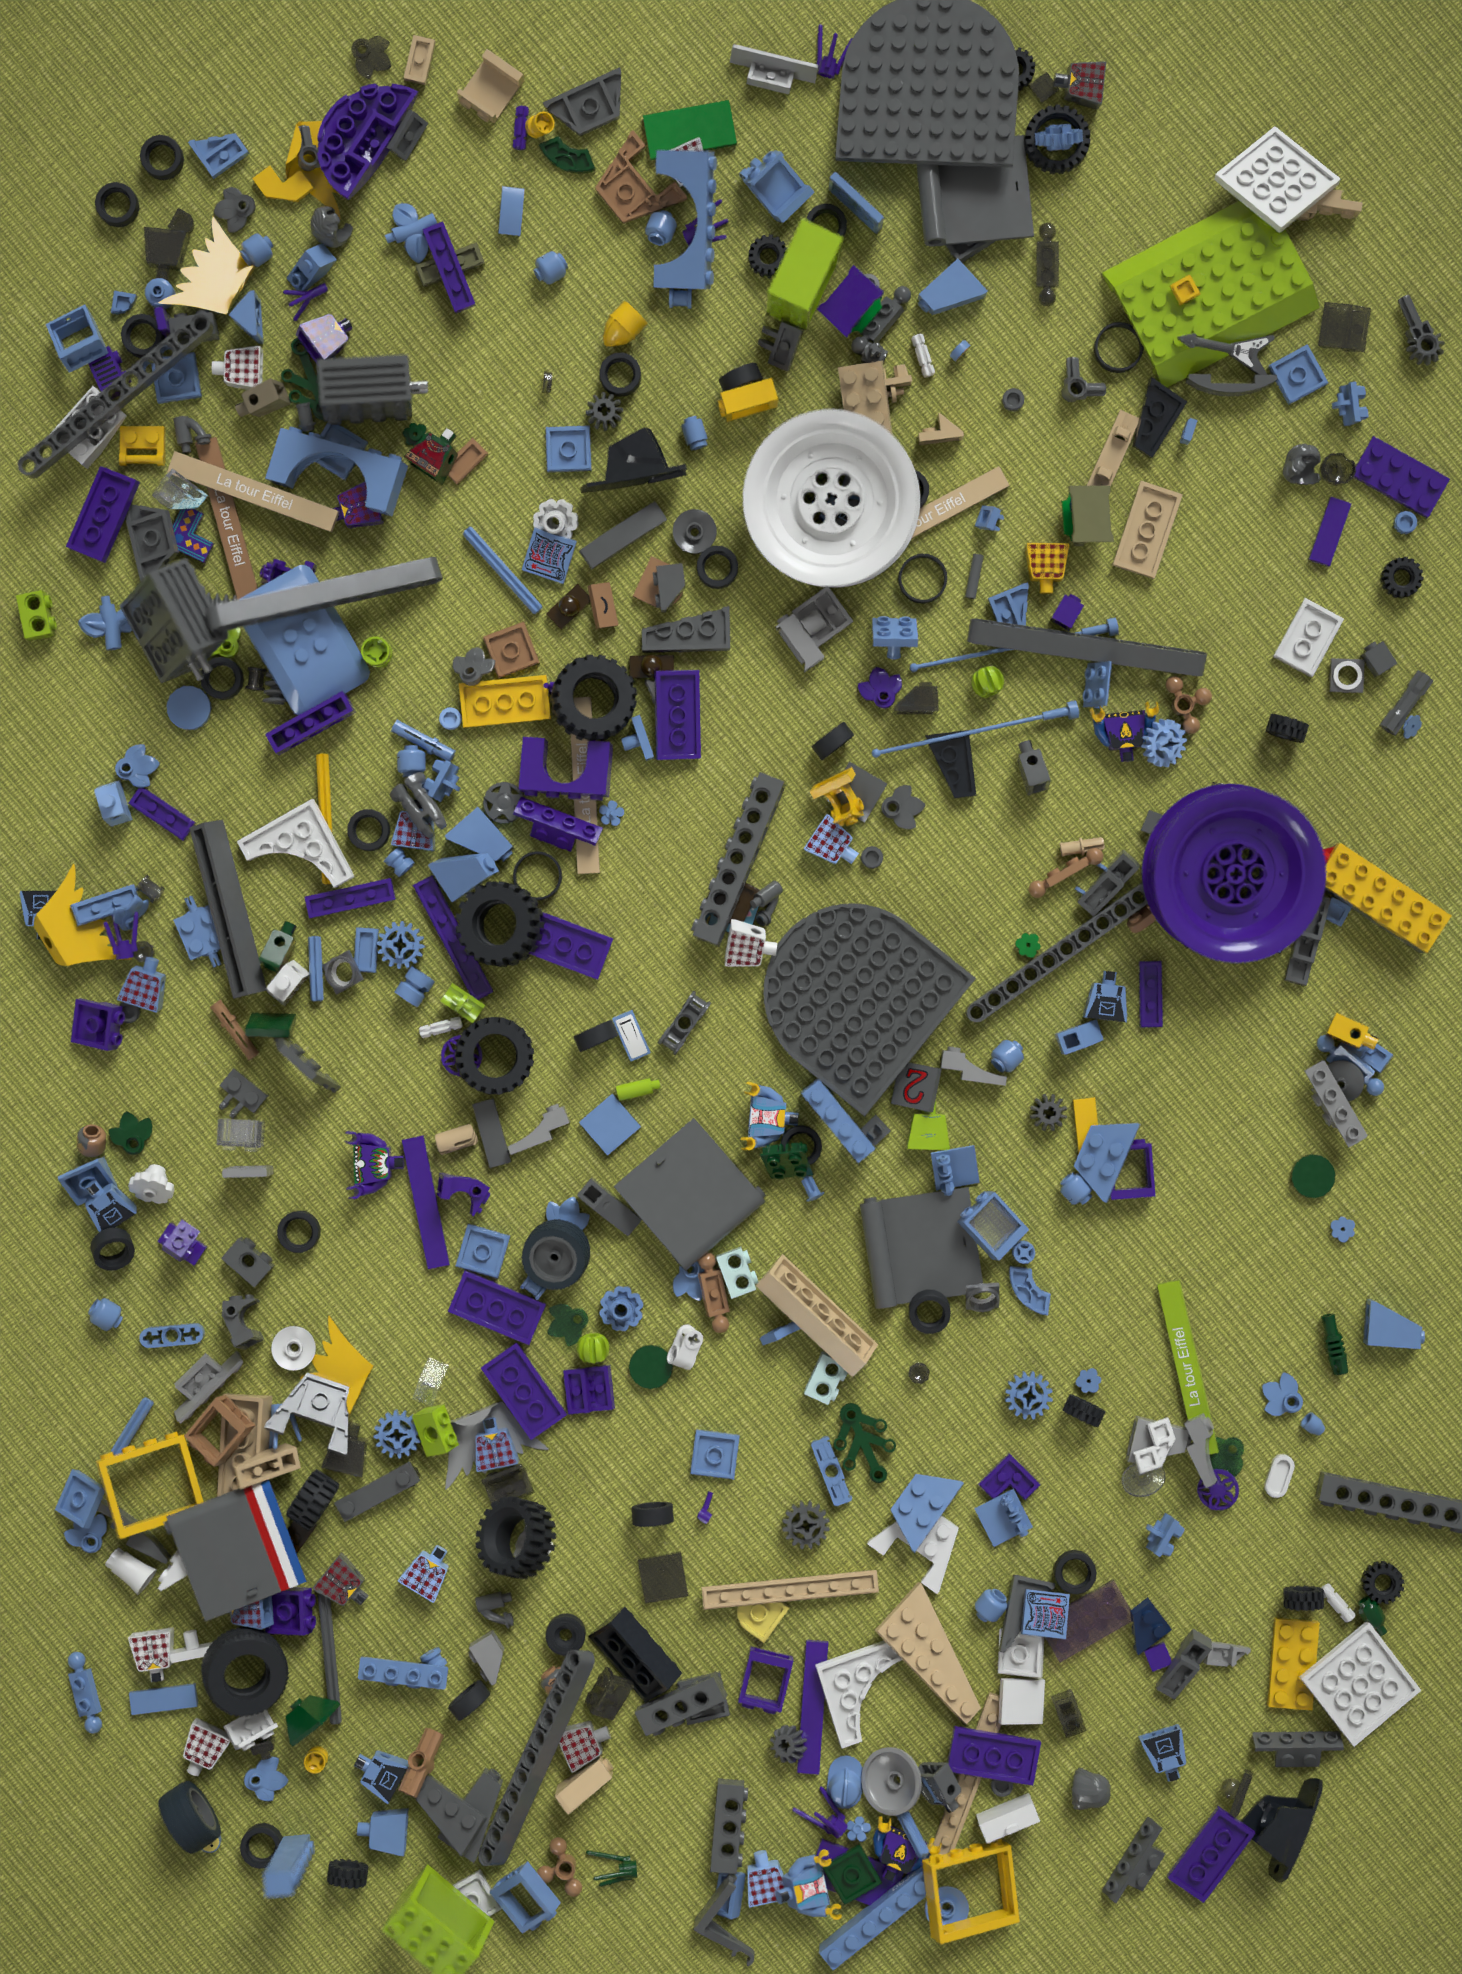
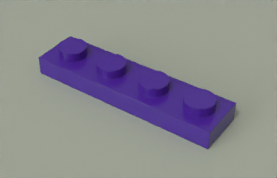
[422,221,476,314]
[305,878,396,919]

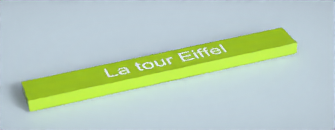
[1157,1280,1219,1454]

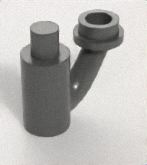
[173,416,212,454]
[750,881,783,927]
[475,1591,514,1629]

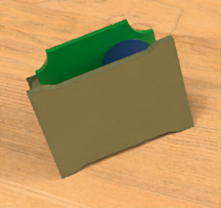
[1061,486,1114,546]

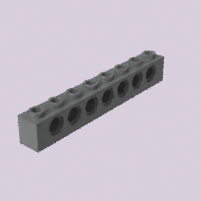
[691,772,786,947]
[1315,1471,1462,1533]

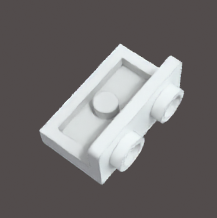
[223,1710,278,1751]

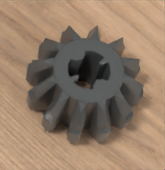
[586,392,623,431]
[1030,1094,1067,1131]
[770,1725,807,1763]

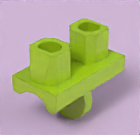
[440,983,486,1023]

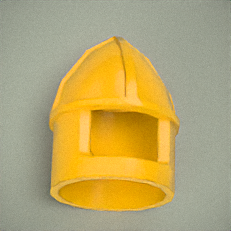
[603,301,648,347]

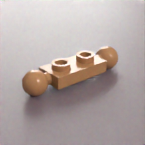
[1028,848,1104,898]
[698,1252,730,1333]

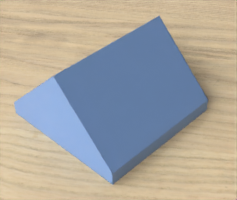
[229,290,264,344]
[58,1157,118,1206]

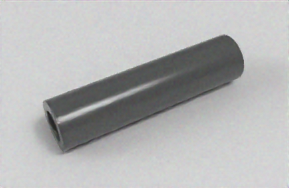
[965,554,984,599]

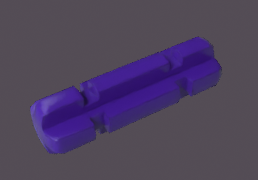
[513,106,529,150]

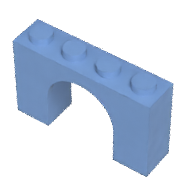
[801,1078,875,1163]

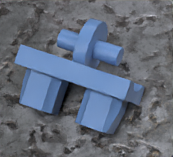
[1332,382,1369,426]
[422,760,461,802]
[1146,1513,1185,1557]

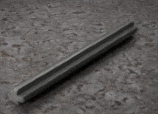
[318,1594,342,1724]

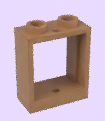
[184,1395,256,1467]

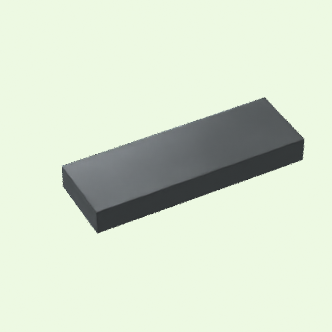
[472,1098,511,1168]

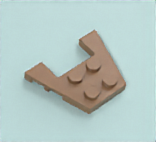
[595,130,687,224]

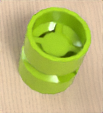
[361,636,393,668]

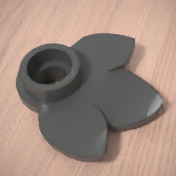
[214,187,256,233]
[453,647,496,686]
[881,785,926,829]

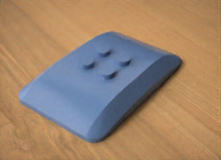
[240,565,370,715]

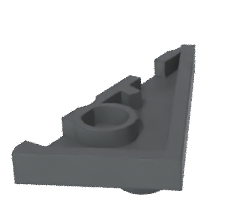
[998,1575,1055,1653]

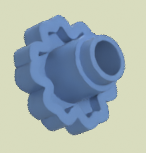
[599,1286,644,1331]

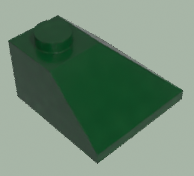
[285,1695,341,1747]

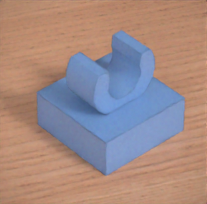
[975,506,1004,531]

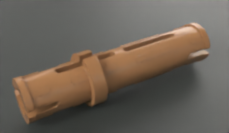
[210,1000,260,1061]

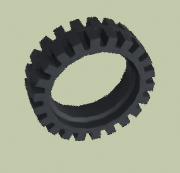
[1024,105,1090,174]

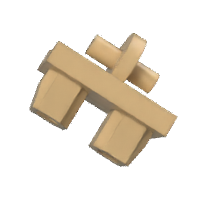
[884,364,912,403]

